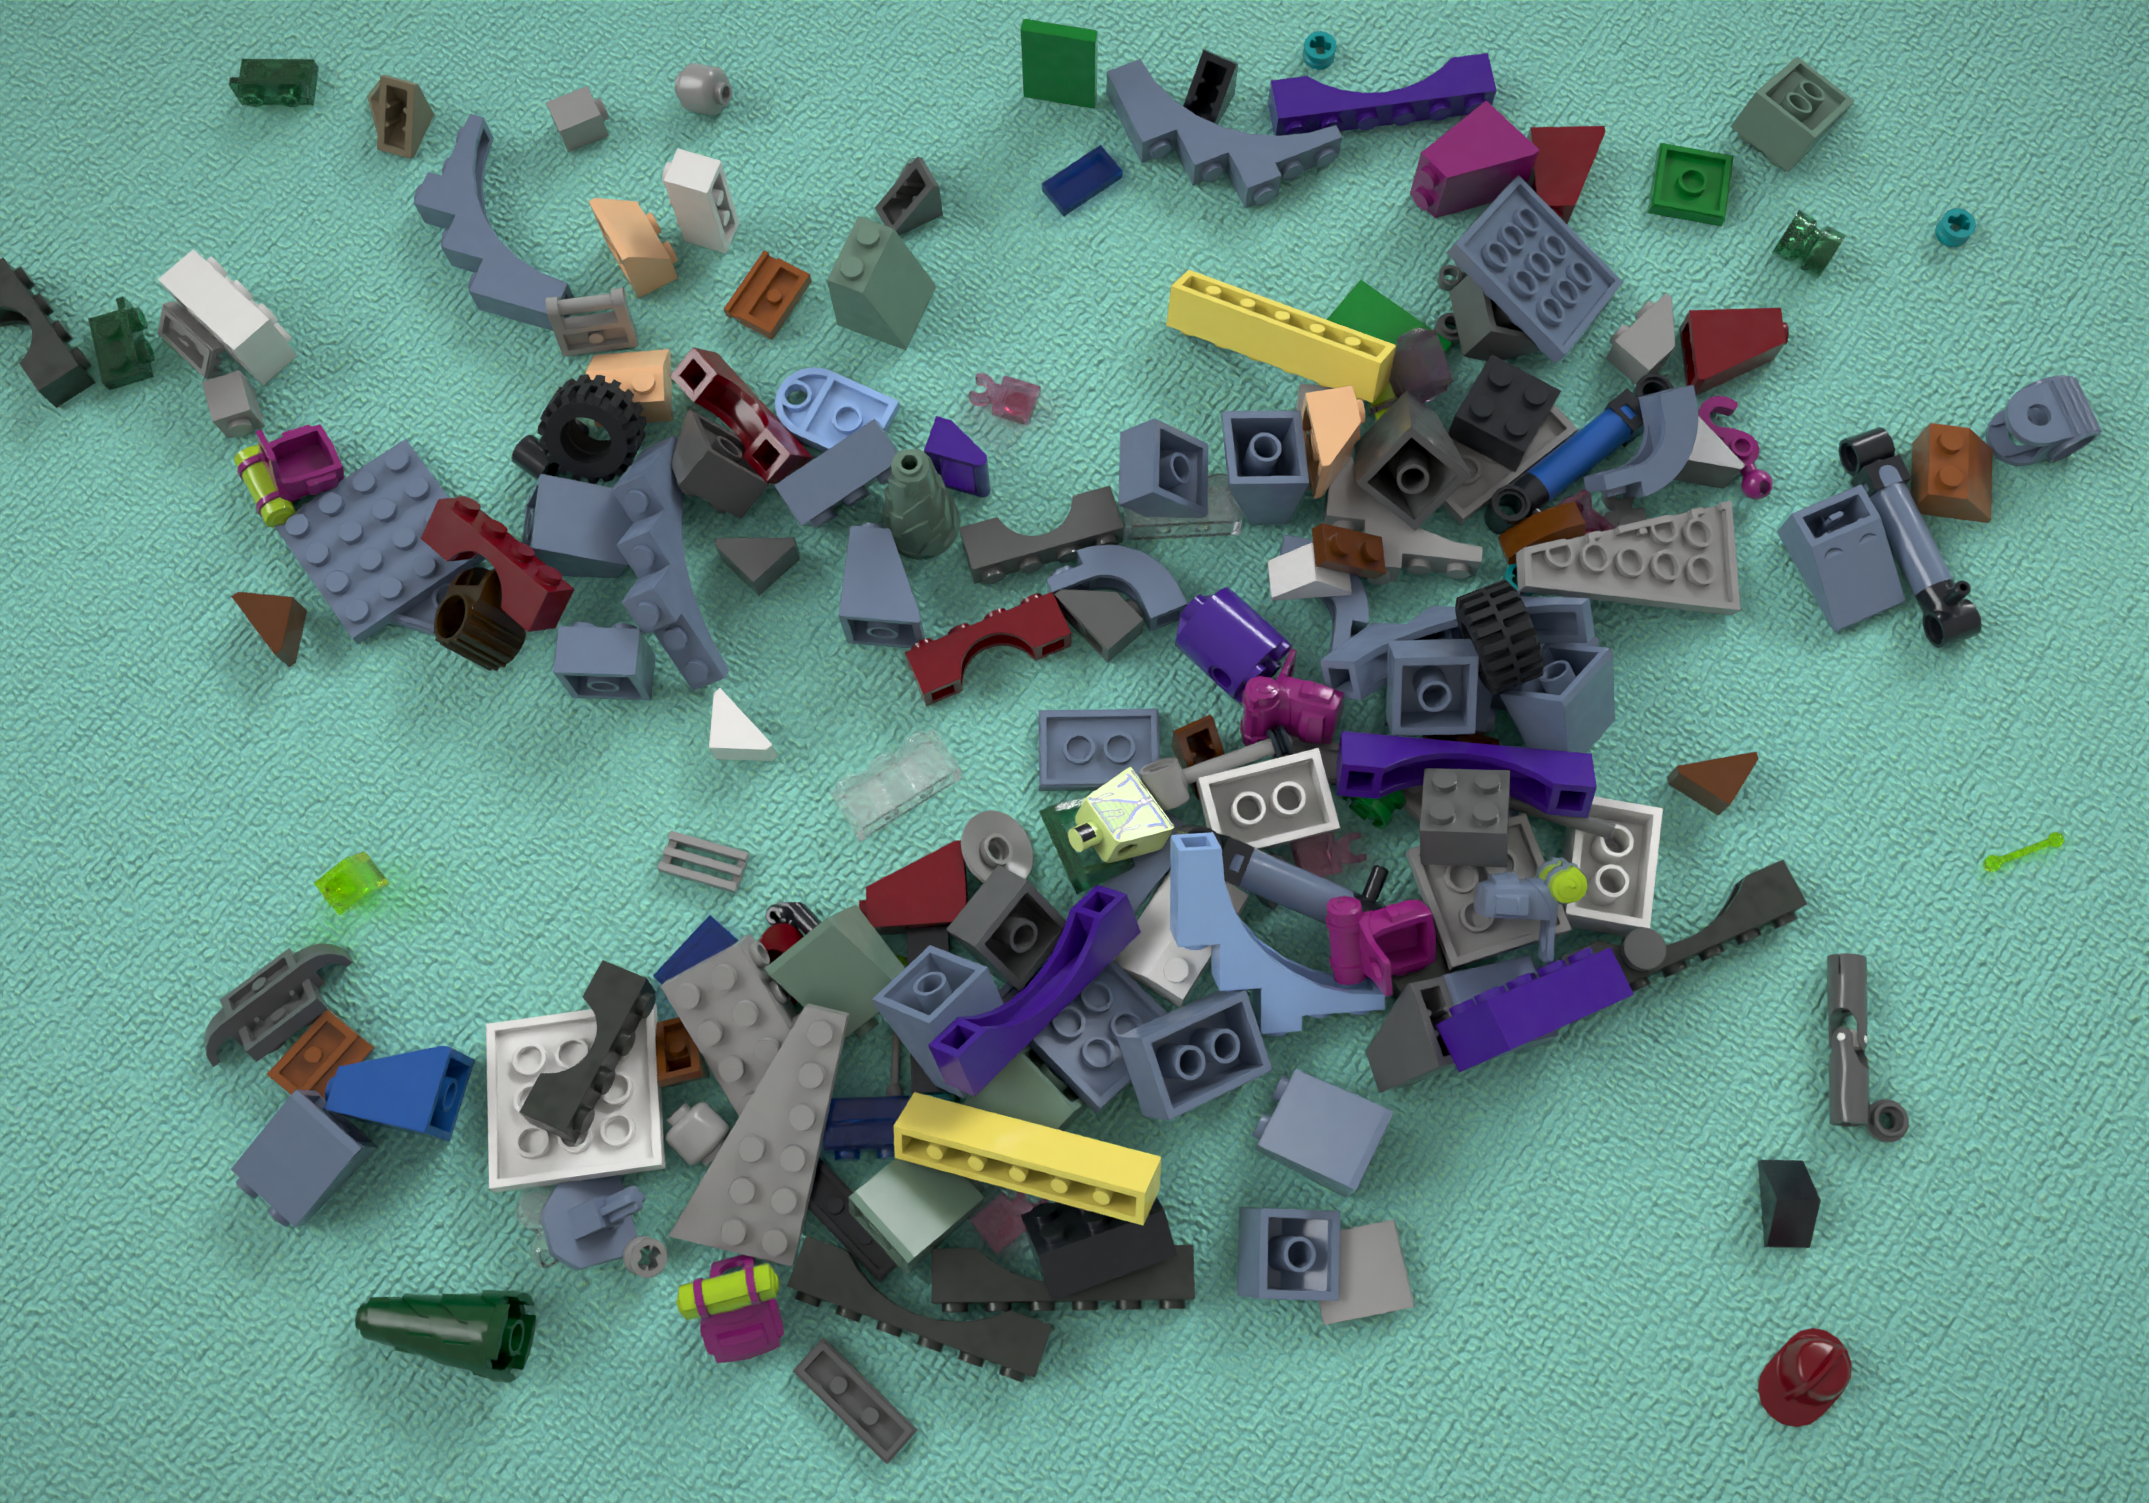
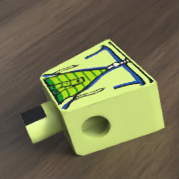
[1068,767,1175,863]

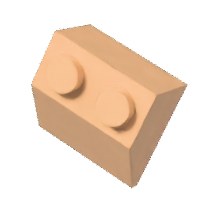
[588,198,678,298]
[586,349,673,427]
[1301,385,1365,499]

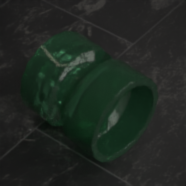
[1772,209,1846,279]

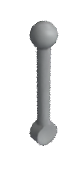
[886,1031,903,1100]

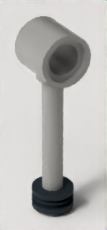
[1139,725,1293,811]

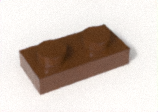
[1312,523,1386,579]

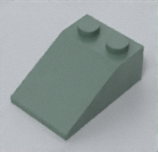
[1730,57,1854,172]

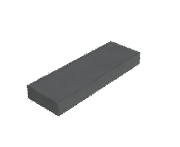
[793,1338,918,1464]

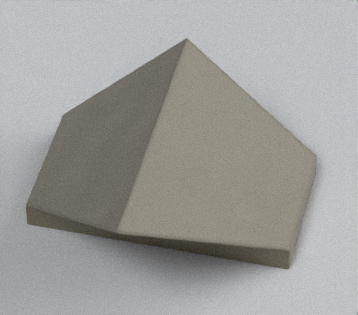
[367,75,434,159]

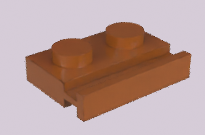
[724,251,812,340]
[267,1009,375,1099]

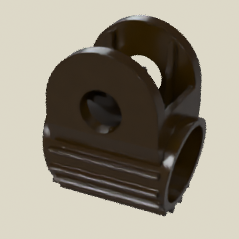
[433,567,526,671]

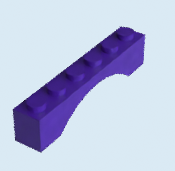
[1268,53,1497,136]
[1336,731,1597,818]
[928,885,1141,1096]

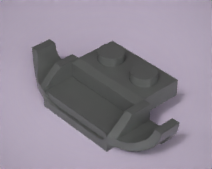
[204,943,353,1067]

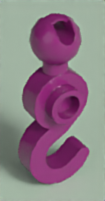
[1698,396,1773,500]

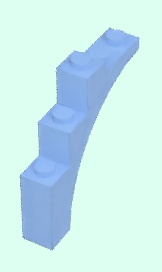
[1170,832,1385,1036]

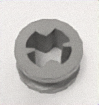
[623,1236,667,1278]

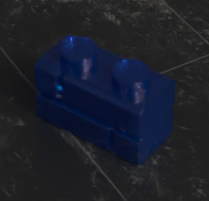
[823,1095,910,1161]

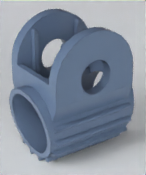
[1985,375,2102,466]

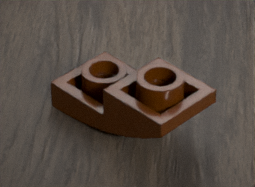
[1498,501,1586,565]

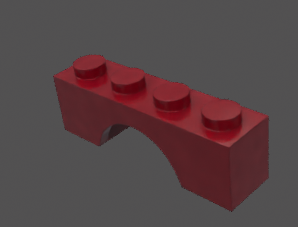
[670,347,813,484]
[421,496,575,632]
[905,592,1071,706]

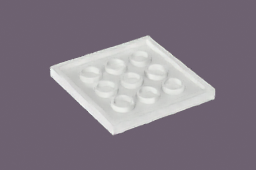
[486,1004,665,1193]

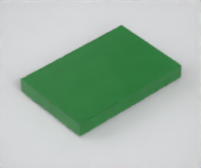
[1020,19,1098,109]
[1326,280,1452,394]

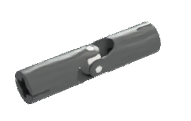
[1827,953,1870,1127]

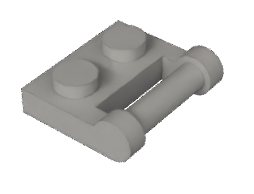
[545,287,638,357]

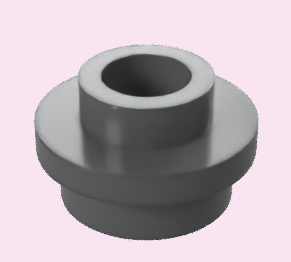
[1866,1099,1909,1143]

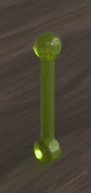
[1983,832,2065,872]

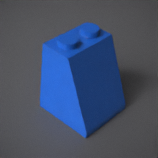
[325,1045,475,1142]

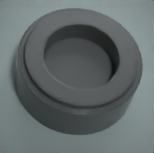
[1620,927,1666,972]

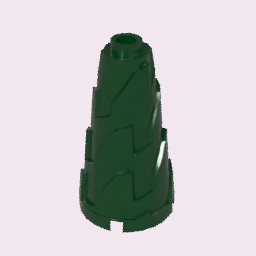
[355,1290,536,1383]

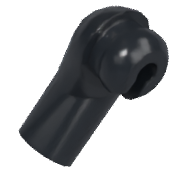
[765,902,821,935]

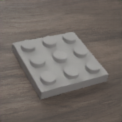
[1406,813,1571,970]

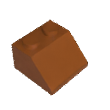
[1911,423,1993,523]

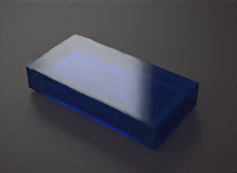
[1042,145,1123,216]
[653,915,739,984]

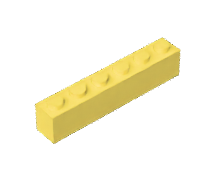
[1166,270,1396,403]
[894,1092,1162,1225]

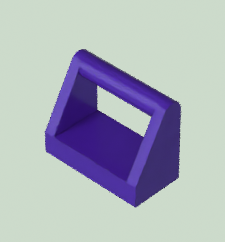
[924,416,991,498]

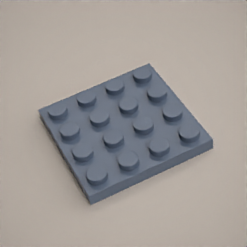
[1446,175,1623,364]
[274,439,486,644]

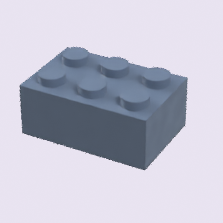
[774,419,899,528]
[1117,990,1273,1120]

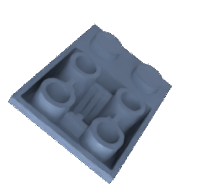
[1777,484,1905,633]

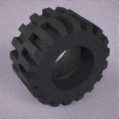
[538,374,647,484]
[1455,579,1544,694]

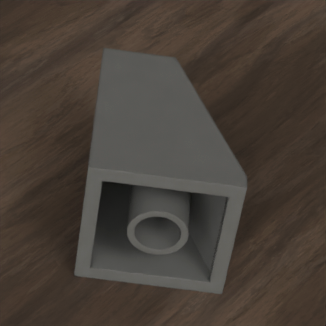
[1354,389,1471,530]

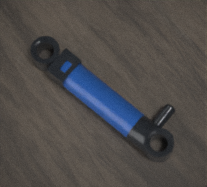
[1484,373,1673,535]

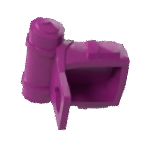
[1240,649,1344,747]
[1325,896,1436,997]

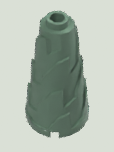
[881,449,960,560]

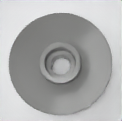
[961,810,1034,883]

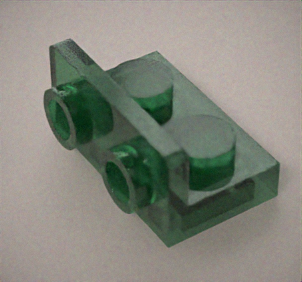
[229,59,319,107]
[88,296,155,390]

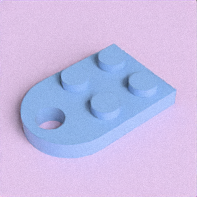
[775,367,900,452]

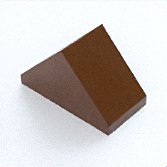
[231,592,307,667]
[1171,714,1228,800]
[1667,751,1759,815]

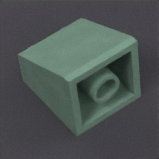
[827,216,936,350]
[765,905,905,1040]
[962,1044,1088,1131]
[849,1158,985,1276]

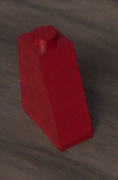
[1527,126,1605,224]
[1679,308,1789,396]
[859,840,968,935]

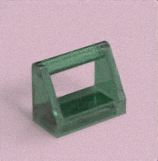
[1039,798,1135,894]

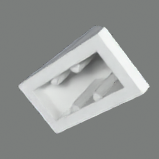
[1267,543,1352,601]
[709,688,778,761]

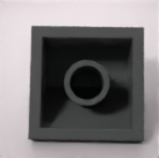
[1449,275,1540,362]
[671,409,769,519]

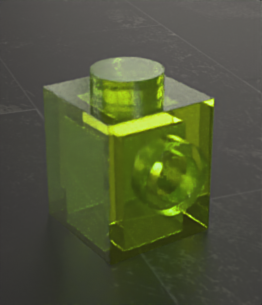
[314,851,390,916]

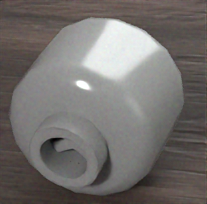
[675,63,732,115]
[665,1102,729,1166]

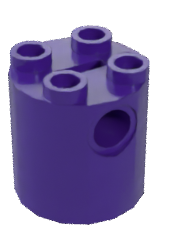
[1175,587,1293,705]

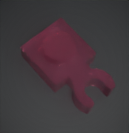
[969,373,1041,426]
[1290,832,1367,877]
[970,1191,1049,1255]

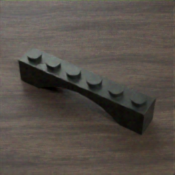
[1558,860,1807,993]
[787,1236,1053,1383]
[931,1245,1195,1313]

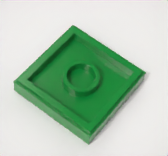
[1648,143,1734,226]

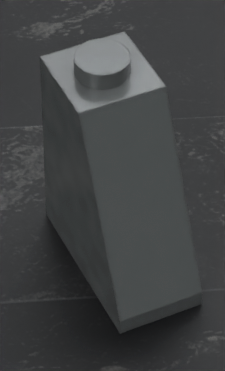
[1366,976,1456,1093]

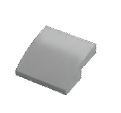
[1319,1220,1415,1325]

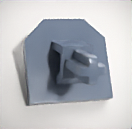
[539,1175,646,1271]

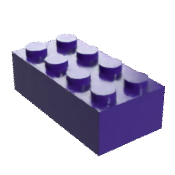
[1436,947,1634,1073]

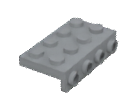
[661,934,801,1116]

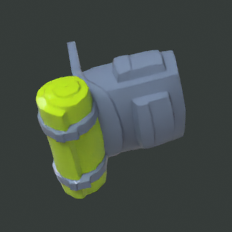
[1474,857,1588,963]

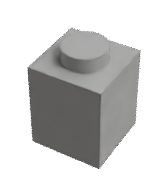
[546,86,610,152]
[202,370,265,438]

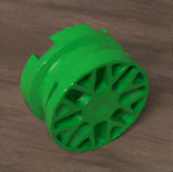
[1342,790,1407,829]

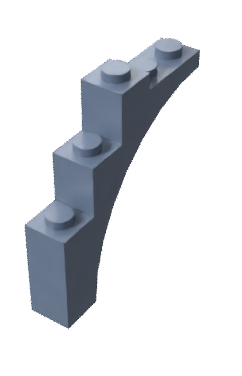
[1106,59,1343,208]
[414,114,574,331]
[612,435,729,691]
[1320,590,1595,700]

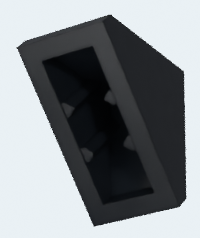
[1183,49,1238,125]
[1758,1160,1821,1248]

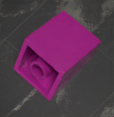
[1410,100,1540,218]

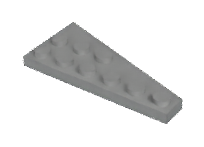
[1516,500,1741,615]
[669,1004,850,1267]

